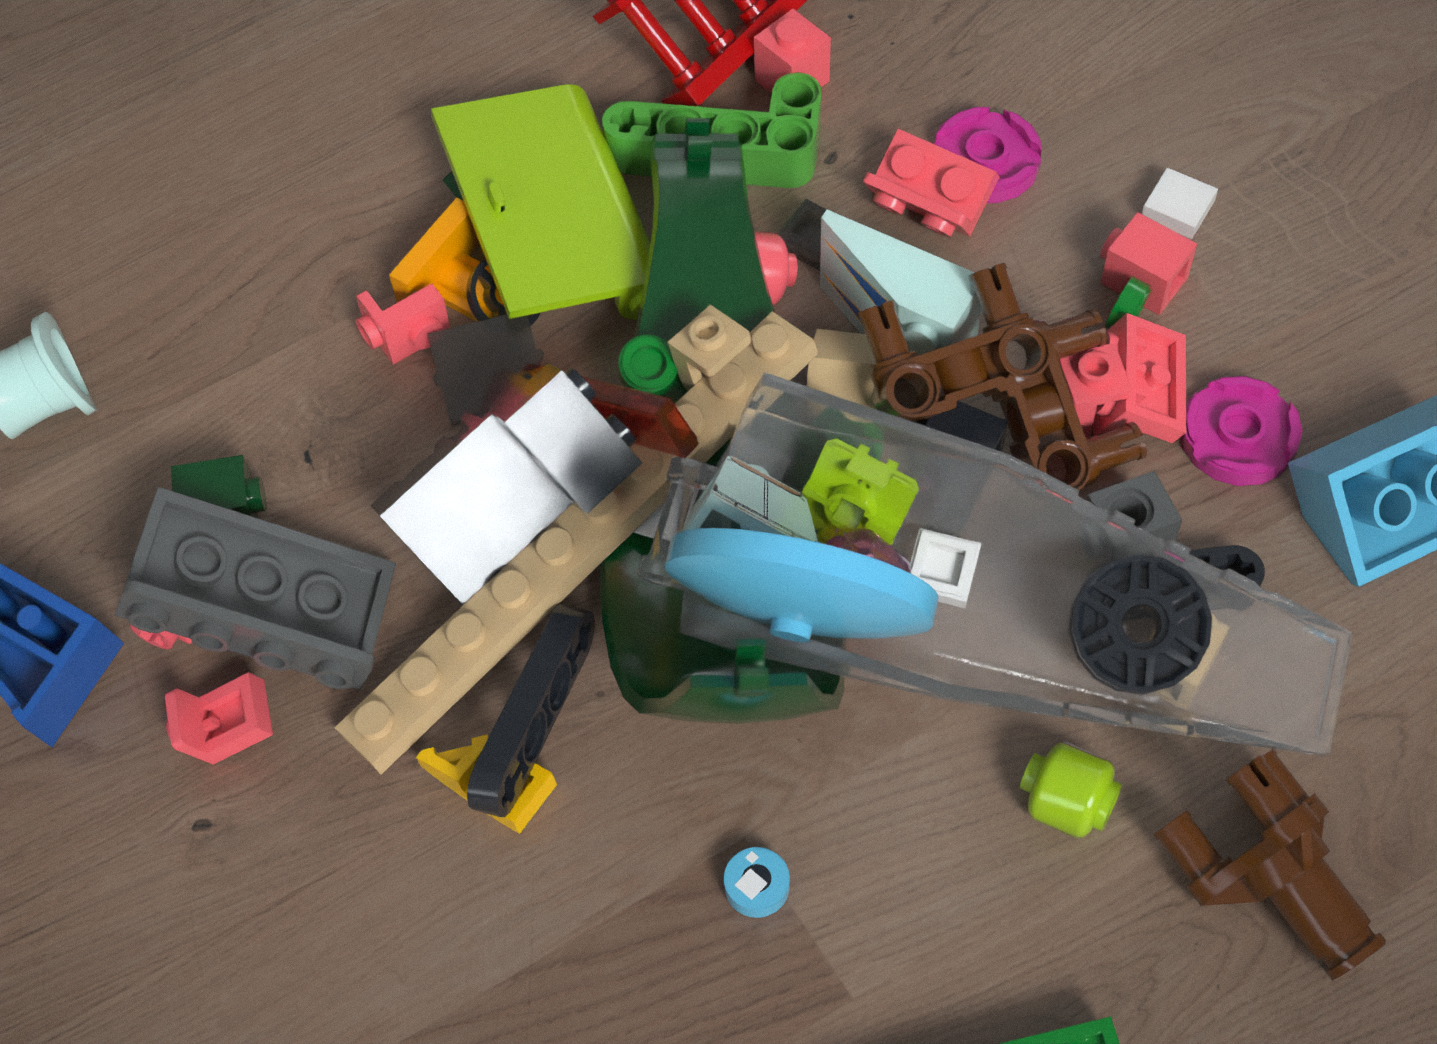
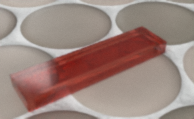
[518,363,699,459]

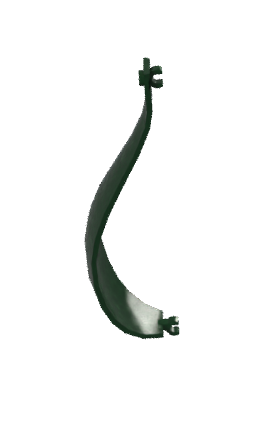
[600,118,845,724]

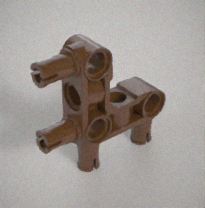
[857,263,1147,498]

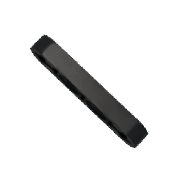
[467,604,595,817]

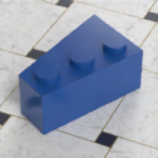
[0,563,124,747]

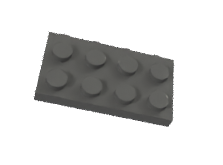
[115,487,396,690]

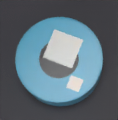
[724,847,790,918]

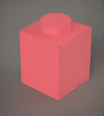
[754,9,831,94]
[1100,212,1197,315]

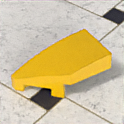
[416,734,557,834]

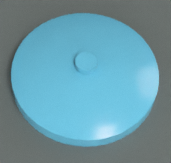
[665,528,939,642]

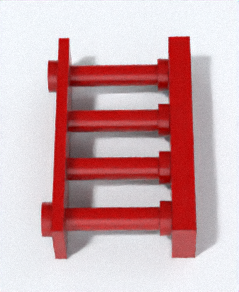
[592,0,807,106]

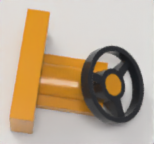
[389,197,541,334]

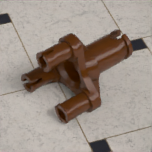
[1153,748,1386,981]

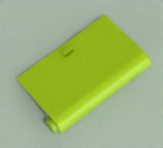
[431,84,651,320]

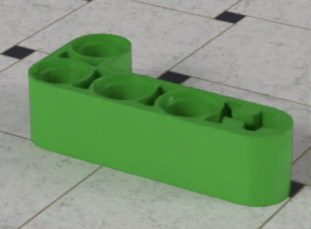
[602,72,822,188]

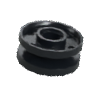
[1068,554,1212,695]

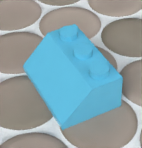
[1288,395,1437,587]

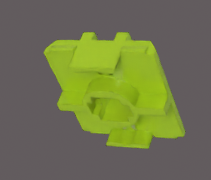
[802,438,919,561]

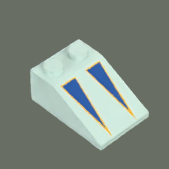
[820,210,981,385]

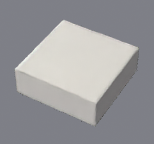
[1142,168,1218,239]
[908,528,981,608]

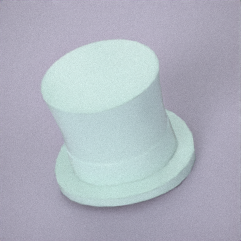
[0,312,97,440]

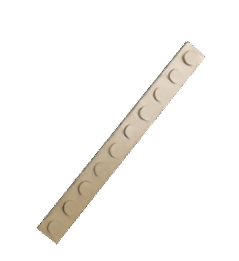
[334,311,819,775]

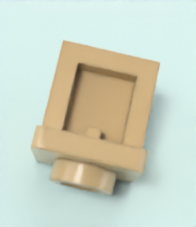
[667,305,751,391]

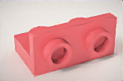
[863,129,1000,238]
[1093,313,1186,443]

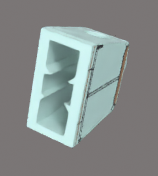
[682,456,818,542]

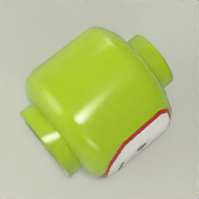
[1020,741,1122,838]

